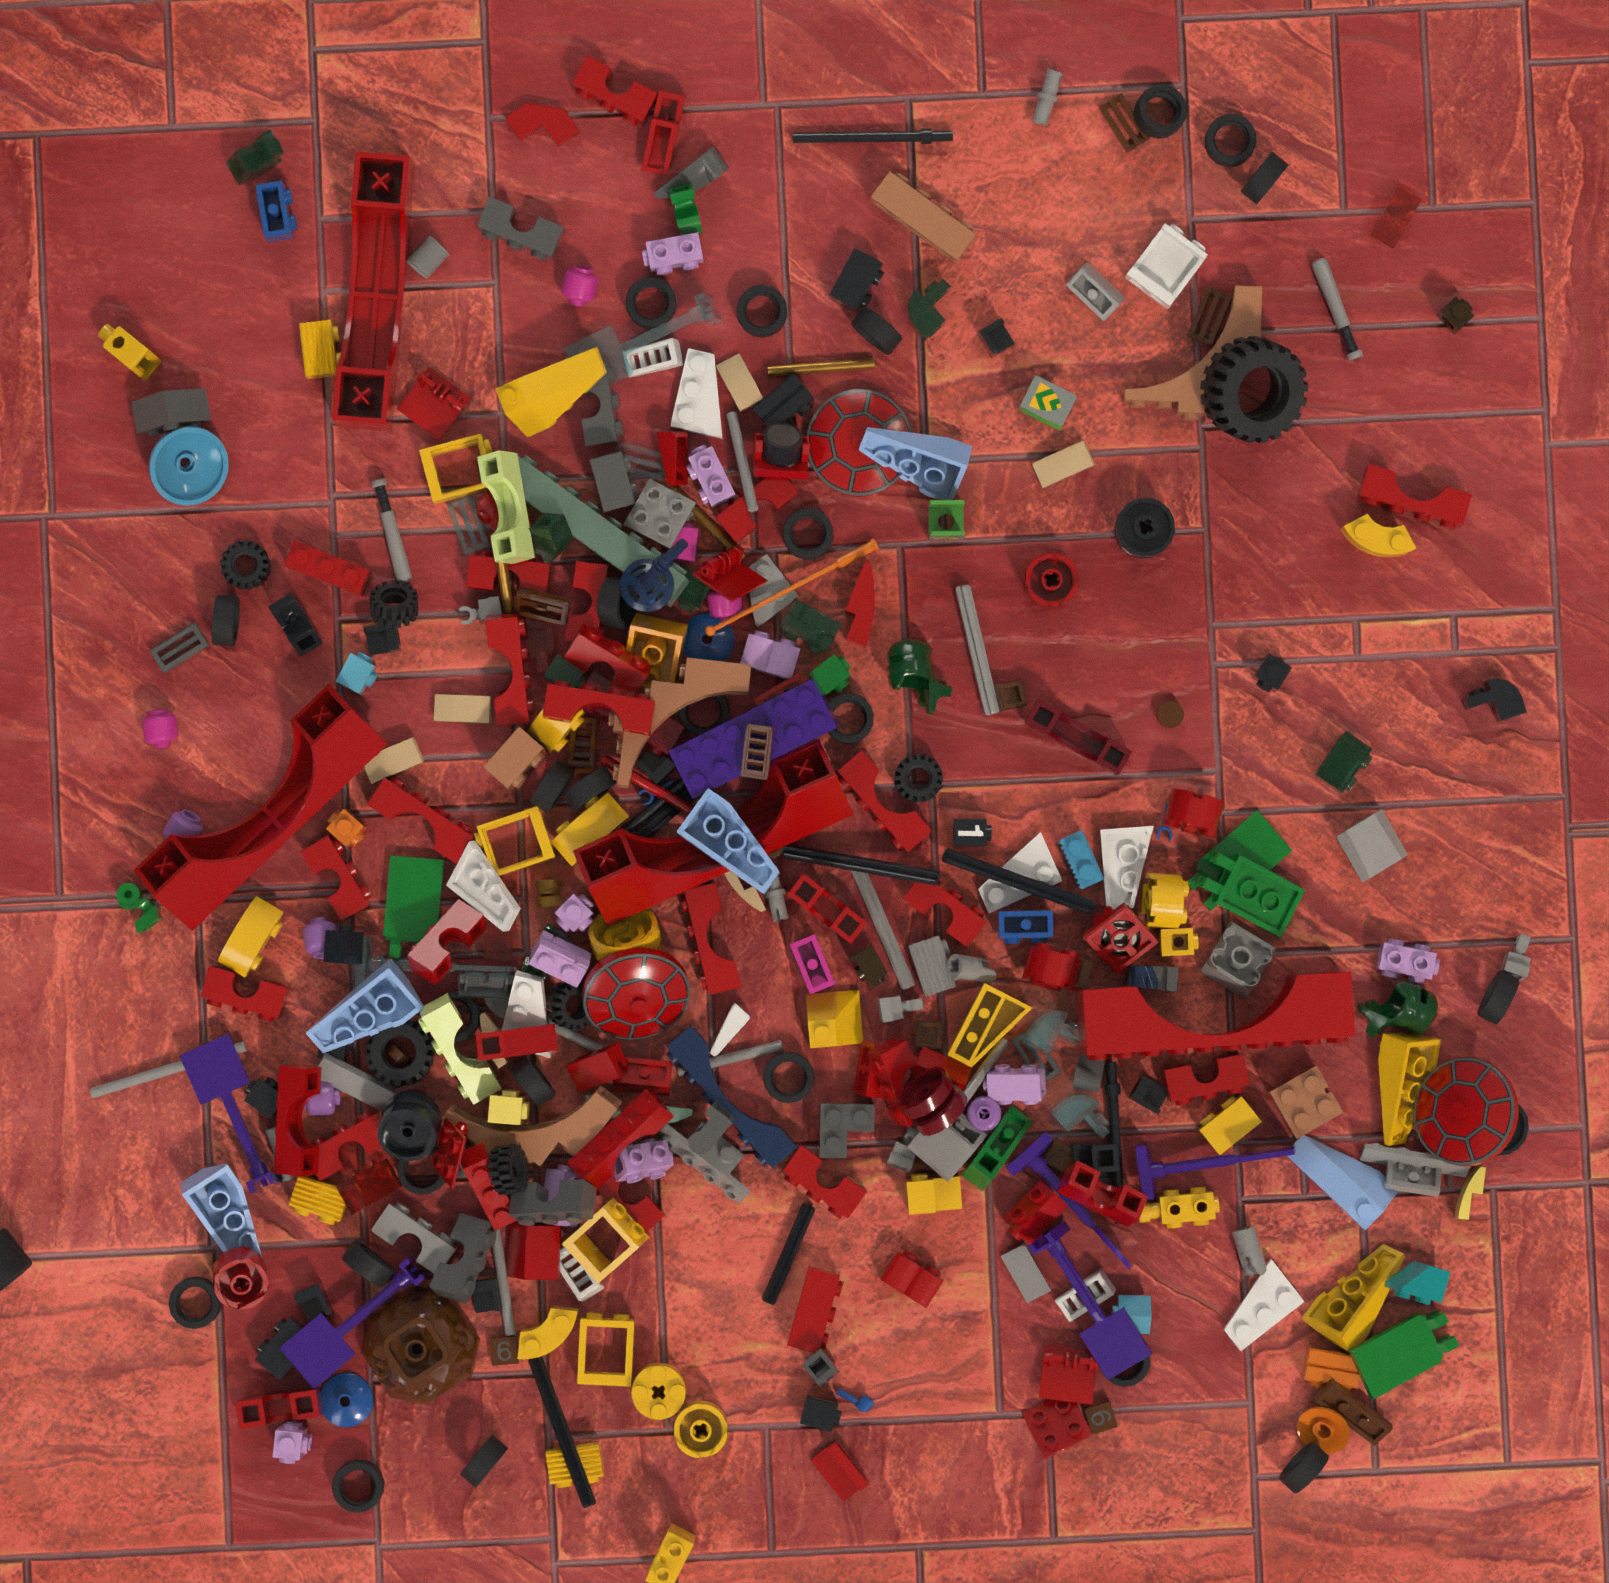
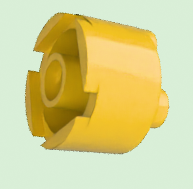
[1141,873,1189,929]
[631,1363,686,1420]
[674,1400,728,1458]

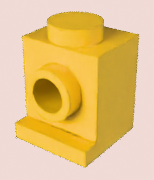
[1158,928,1199,956]

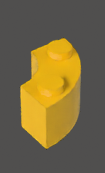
[1340,514,1416,557]
[527,710,585,754]
[551,793,629,866]
[218,896,284,977]
[517,1306,579,1359]

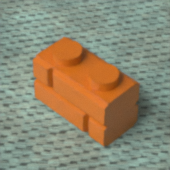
[1302,1346,1360,1392]

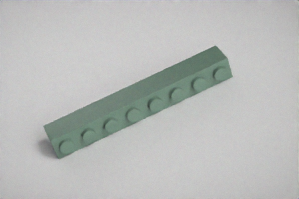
[518,455,690,607]

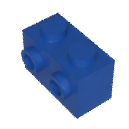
[255,180,298,243]
[997,910,1053,944]

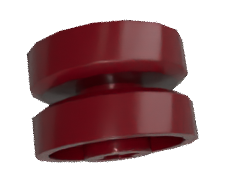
[897,1067,967,1136]

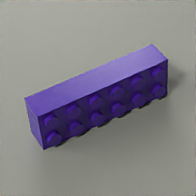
[669,677,840,799]

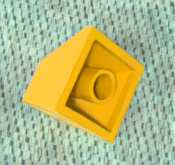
[806,990,863,1048]

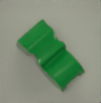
[668,183,702,235]
[116,883,163,934]

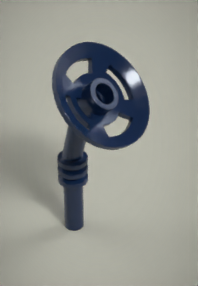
[620,539,688,612]

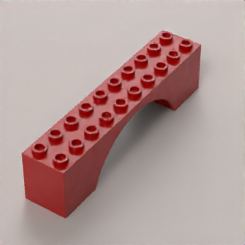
[332,151,415,432]
[133,684,387,931]
[573,739,853,926]
[1075,971,1355,1060]

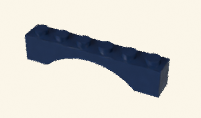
[666,1024,797,1169]

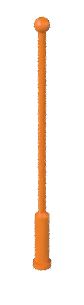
[705,538,879,636]

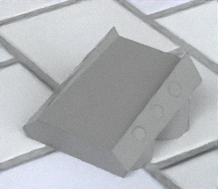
[1336,809,1408,883]
[1201,922,1276,998]

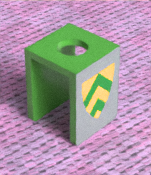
[1018,375,1077,430]
[929,500,965,540]

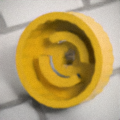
[588,908,661,961]

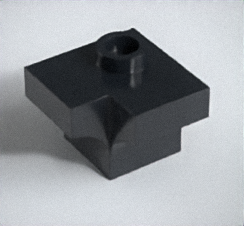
[1071,1141,1119,1183]

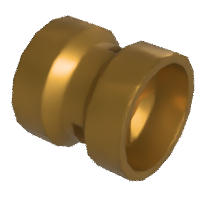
[535,879,564,908]

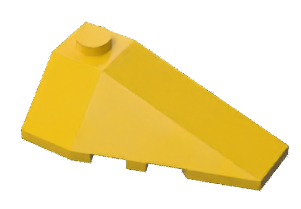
[496,347,607,437]
[1378,1032,1442,1146]
[1302,1244,1405,1352]

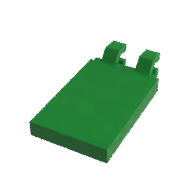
[1187,810,1292,911]
[1196,851,1305,938]
[383,855,445,959]
[1348,1310,1459,1399]

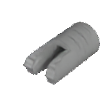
[947,954,996,983]
[1232,1226,1267,1277]

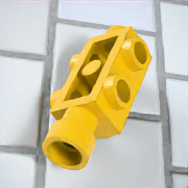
[1138,1187,1220,1229]

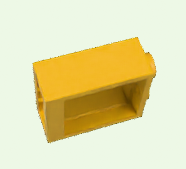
[419,434,493,504]
[474,806,556,877]
[562,1198,649,1283]
[577,1312,635,1387]
[645,1524,696,1583]

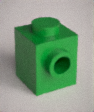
[809,654,851,696]

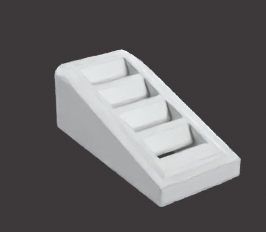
[623,338,684,378]
[710,1003,750,1056]
[559,1247,604,1302]
[1055,1268,1116,1322]

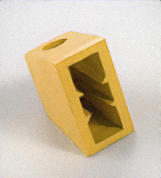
[98,324,162,382]

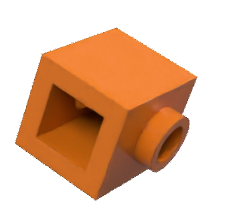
[326,809,367,847]

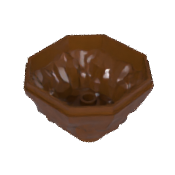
[361,1286,480,1406]

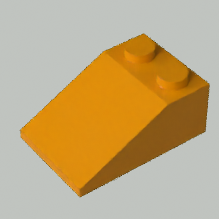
[626,613,688,694]

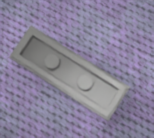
[316,1053,396,1111]

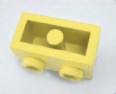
[488,1089,530,1125]

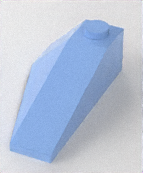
[859,427,972,500]
[677,788,780,894]
[306,959,424,1053]
[1287,1135,1398,1230]
[180,1163,262,1257]

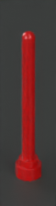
[601,755,695,815]

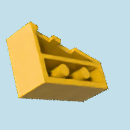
[947,983,1032,1067]

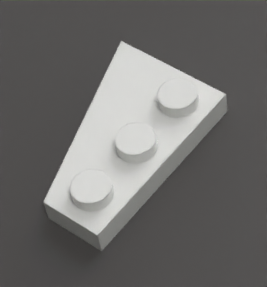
[670,348,723,439]
[1100,826,1154,909]
[978,832,1062,914]
[446,841,521,932]
[502,970,552,1058]
[1224,1258,1304,1351]

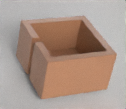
[484,727,547,790]
[1267,1065,1343,1139]

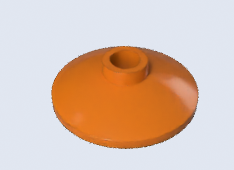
[1297,1407,1350,1454]

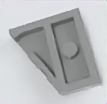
[749,554,799,628]

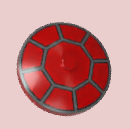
[807,389,912,497]
[582,947,690,1040]
[1414,1058,1519,1167]

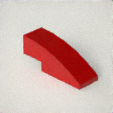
[641,88,687,176]
[845,560,875,649]

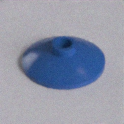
[683,613,734,662]
[320,1373,373,1427]

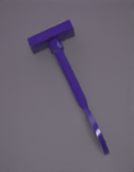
[1006,1132,1132,1269]

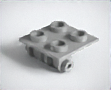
[623,479,696,549]

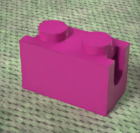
[790,934,835,995]

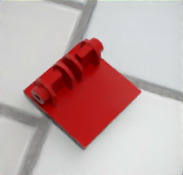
[397,367,471,441]
[692,546,768,602]
[432,1117,469,1189]
[1039,1344,1098,1405]
[1022,1399,1093,1459]

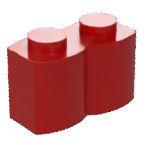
[880,1250,943,1308]

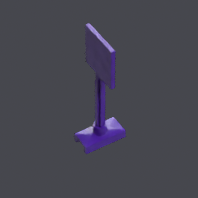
[179,1033,282,1193]
[1135,1144,1296,1200]
[1028,1220,1153,1380]
[280,1255,428,1389]

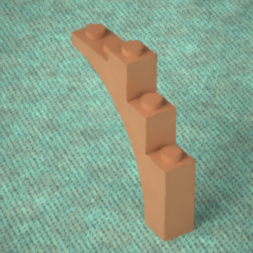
[1123,286,1262,420]
[608,657,751,789]
[442,1086,622,1166]

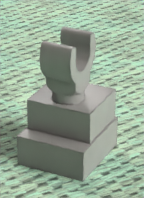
[459,596,504,625]
[1500,933,1531,982]
[877,996,924,1023]
[886,1126,918,1173]

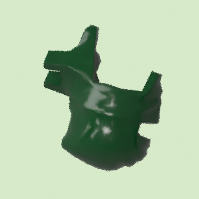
[886,638,953,715]
[1357,980,1438,1038]

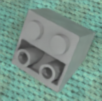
[907,1113,987,1182]

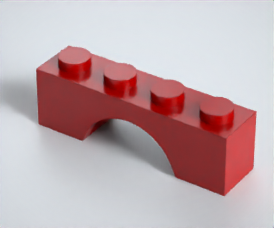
[1357,464,1472,530]
[485,612,534,726]
[542,680,656,736]
[837,750,932,853]
[367,777,475,864]
[680,883,741,995]
[274,1063,322,1177]
[567,1089,674,1190]

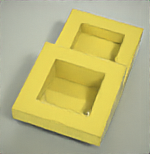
[1454,1165,1486,1220]

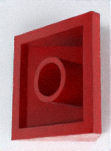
[506,1223,562,1280]

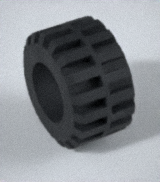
[365,1019,435,1086]

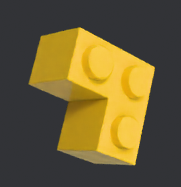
[905,1173,962,1215]

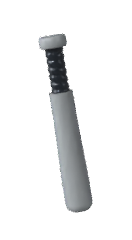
[1312,258,1363,361]
[371,478,412,583]

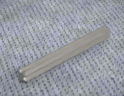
[955,585,999,715]
[851,871,915,989]

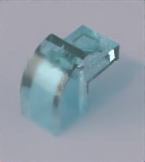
[1021,1010,1079,1054]
[1049,1094,1109,1139]

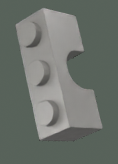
[371,1202,458,1274]

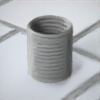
[406,236,450,280]

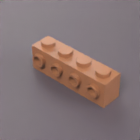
[870,171,976,264]

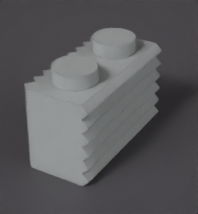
[908,935,959,997]

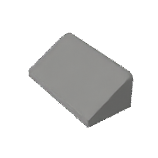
[1066,262,1126,321]
[1001,1243,1051,1303]

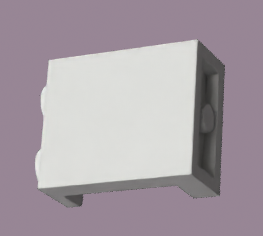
[1125,223,1208,310]

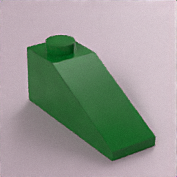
[961,1105,1033,1191]

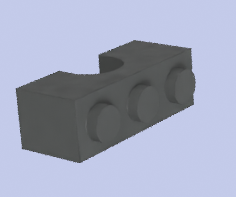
[477,197,565,261]
[582,361,624,446]
[509,1179,596,1226]
[429,1213,497,1304]

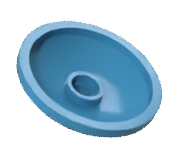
[149,426,229,506]

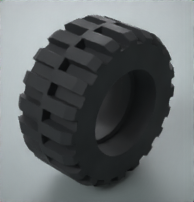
[1200,336,1308,443]

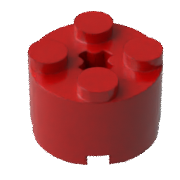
[1024,553,1079,609]
[1163,788,1223,838]
[1022,942,1082,993]
[213,1246,268,1310]

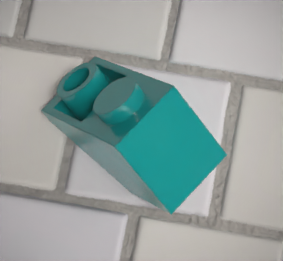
[1385,1261,1451,1305]

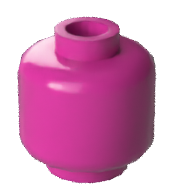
[561,265,598,306]
[706,589,744,622]
[141,708,179,749]

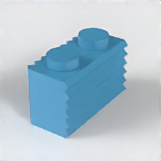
[1057,830,1104,889]

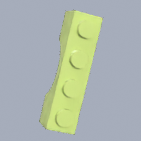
[477,450,535,564]
[418,993,502,1105]

